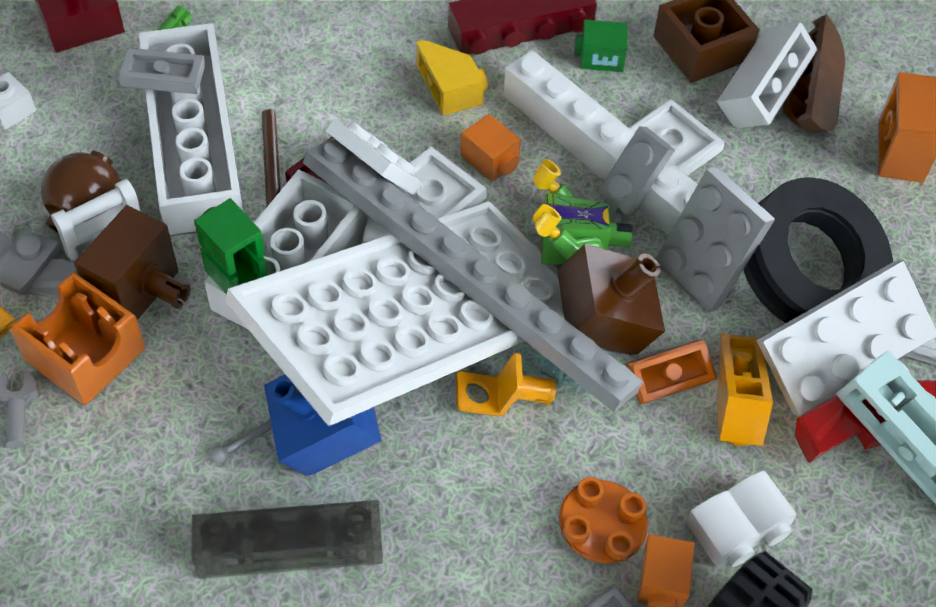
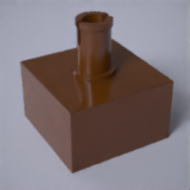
[74,204,191,320]
[557,244,665,355]

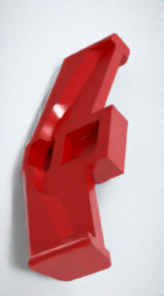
[795,380,936,463]

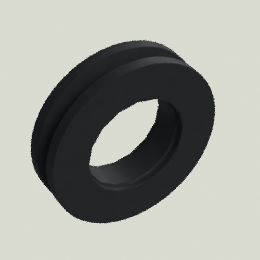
[743,177,893,323]

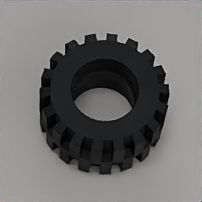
[707,551,813,607]

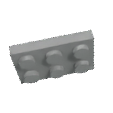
[656,166,775,313]

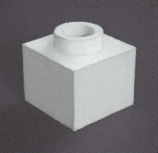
[0,72,36,130]

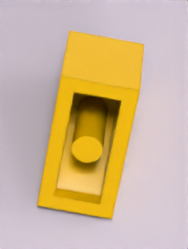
[416,40,488,116]

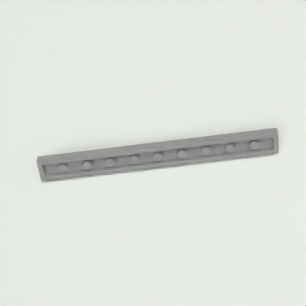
[303,138,644,412]

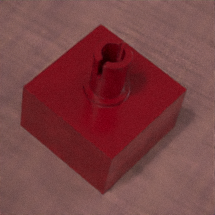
[34,0,125,53]

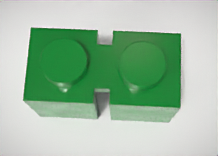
[194,198,268,295]

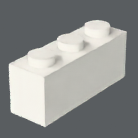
[717,22,817,128]

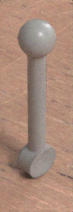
[211,420,272,463]

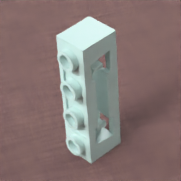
[836,350,936,504]

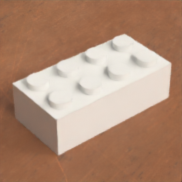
[204,169,367,329]

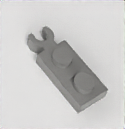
[598,126,675,223]

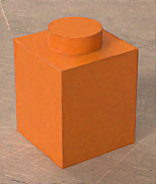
[460,114,521,182]
[637,534,695,607]

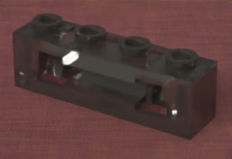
[192,500,383,579]

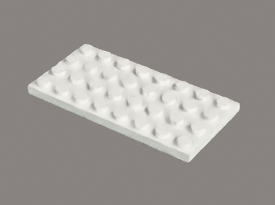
[225,201,564,426]

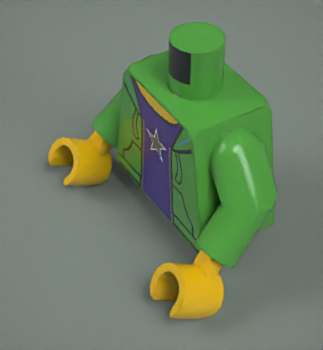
[532,159,633,265]

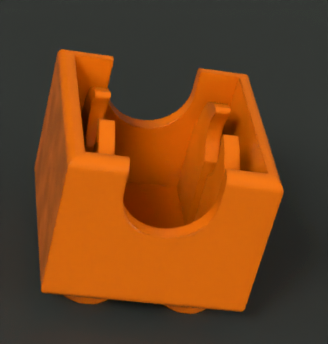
[10,272,146,406]

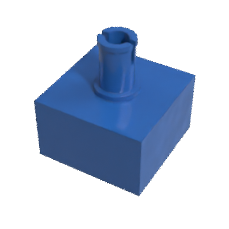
[264,374,382,476]

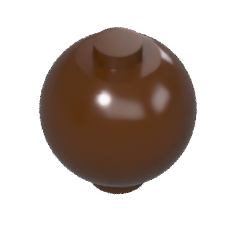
[41,150,121,233]

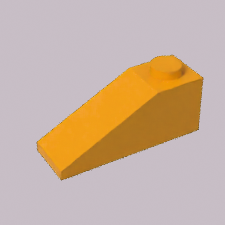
[717,333,773,446]

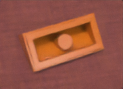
[623,339,717,405]

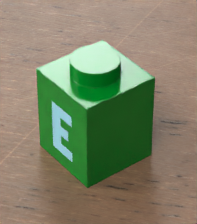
[574,19,628,72]

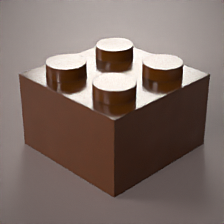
[653,0,760,83]

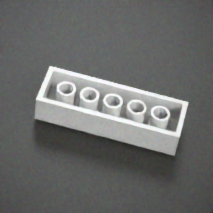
[139,23,244,235]

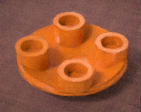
[559,477,648,564]

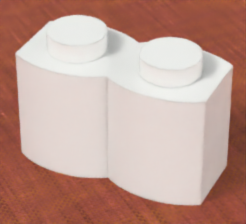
[686,471,797,568]

